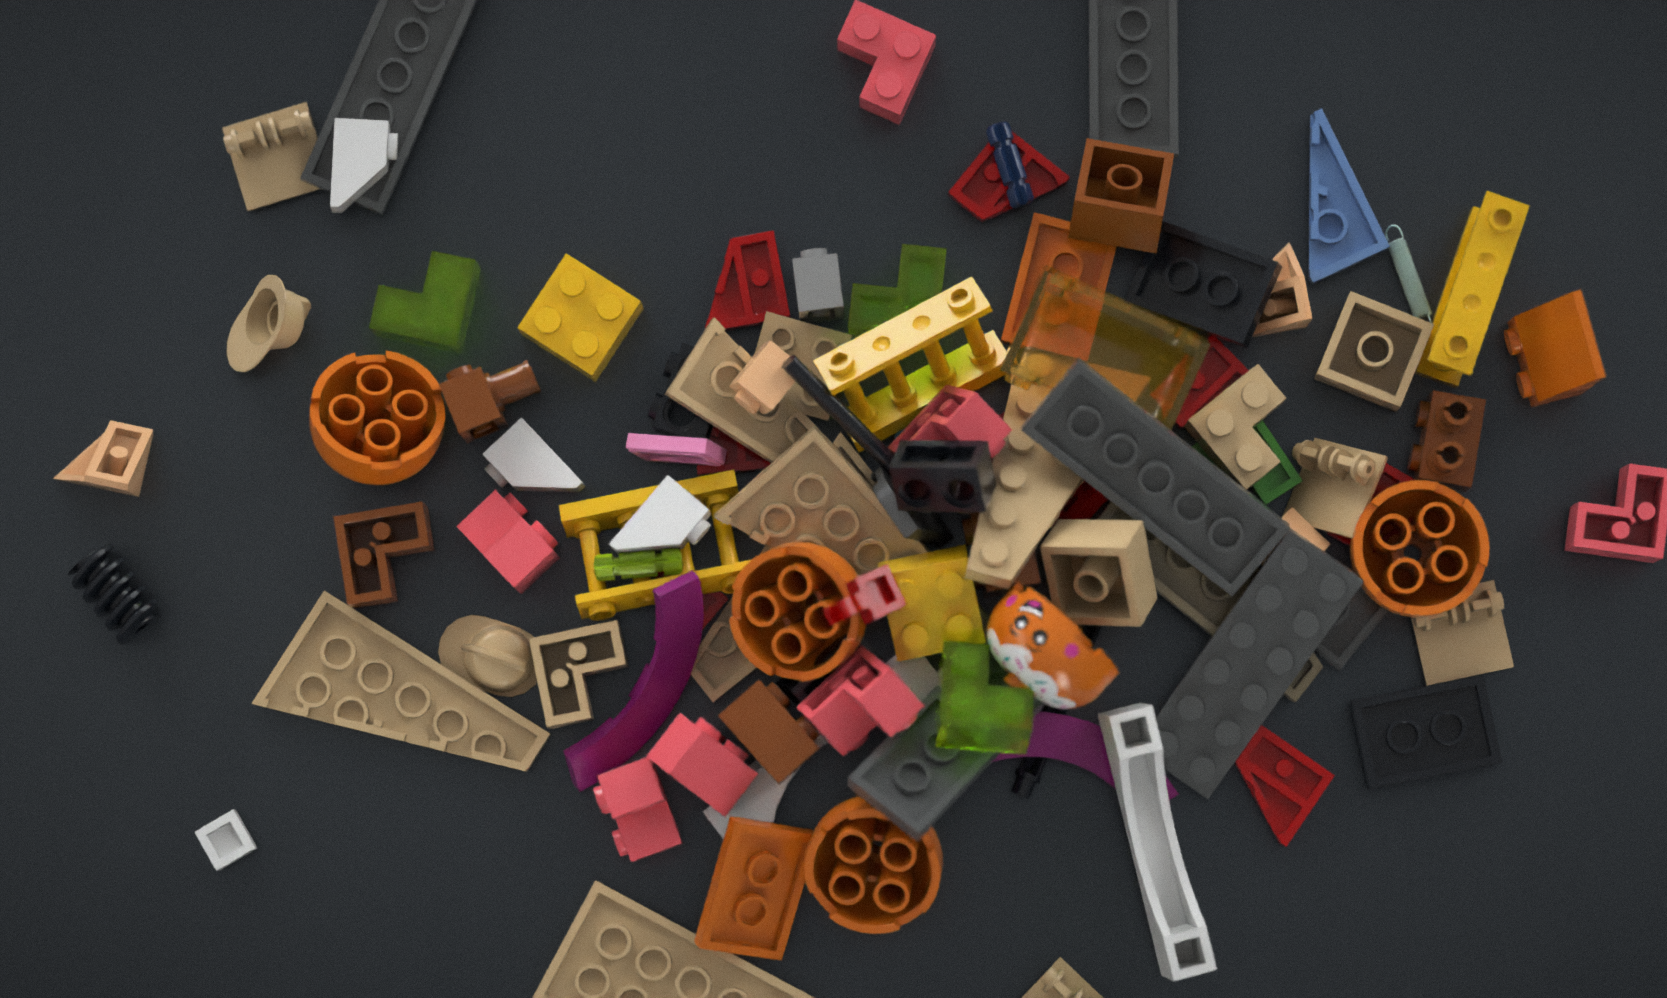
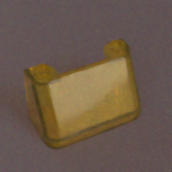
[1000,265,1210,430]

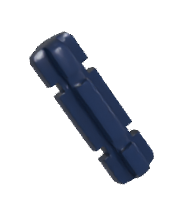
[986,121,1034,208]

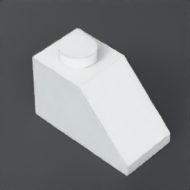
[330,118,398,213]
[483,417,585,493]
[609,475,711,554]

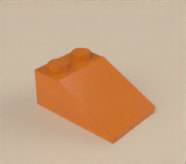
[1504,290,1606,407]

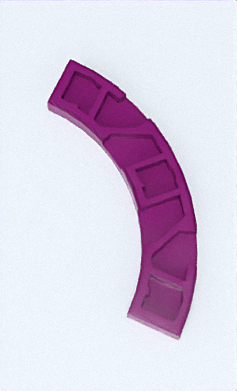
[563,570,704,792]
[993,711,1179,800]

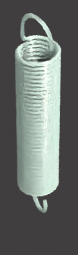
[1385,225,1432,323]

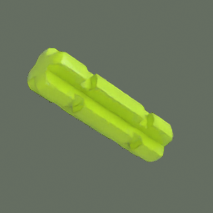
[594,548,683,581]

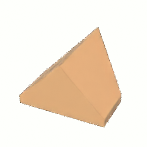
[1252,242,1313,337]
[53,420,153,497]

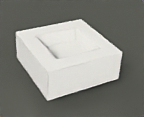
[194,809,258,871]

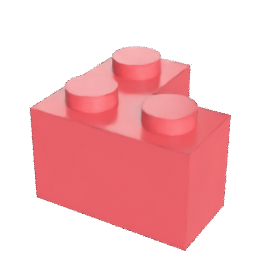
[837,0,936,125]
[888,384,1012,458]
[1564,463,1667,563]
[456,490,560,594]
[796,645,924,757]
[647,713,758,817]
[593,757,684,863]

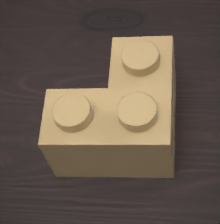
[1184,364,1286,490]
[529,620,629,729]

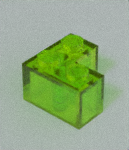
[848,244,947,336]
[369,251,480,353]
[935,641,1033,754]

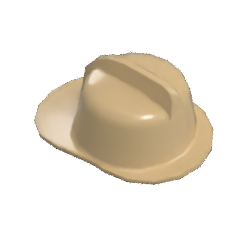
[227,275,311,372]
[438,615,537,697]

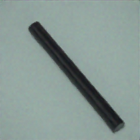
[782,355,894,475]

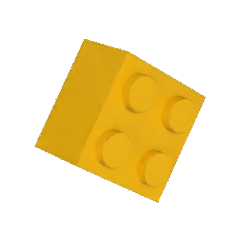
[517,253,644,382]
[878,544,986,662]

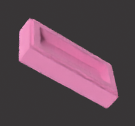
[626,433,727,466]

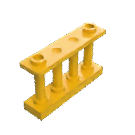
[1414,191,1530,388]
[813,277,1015,453]
[559,470,752,621]

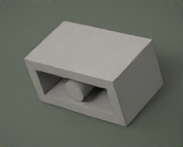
[792,248,844,323]

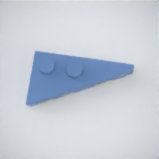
[1308,108,1390,286]

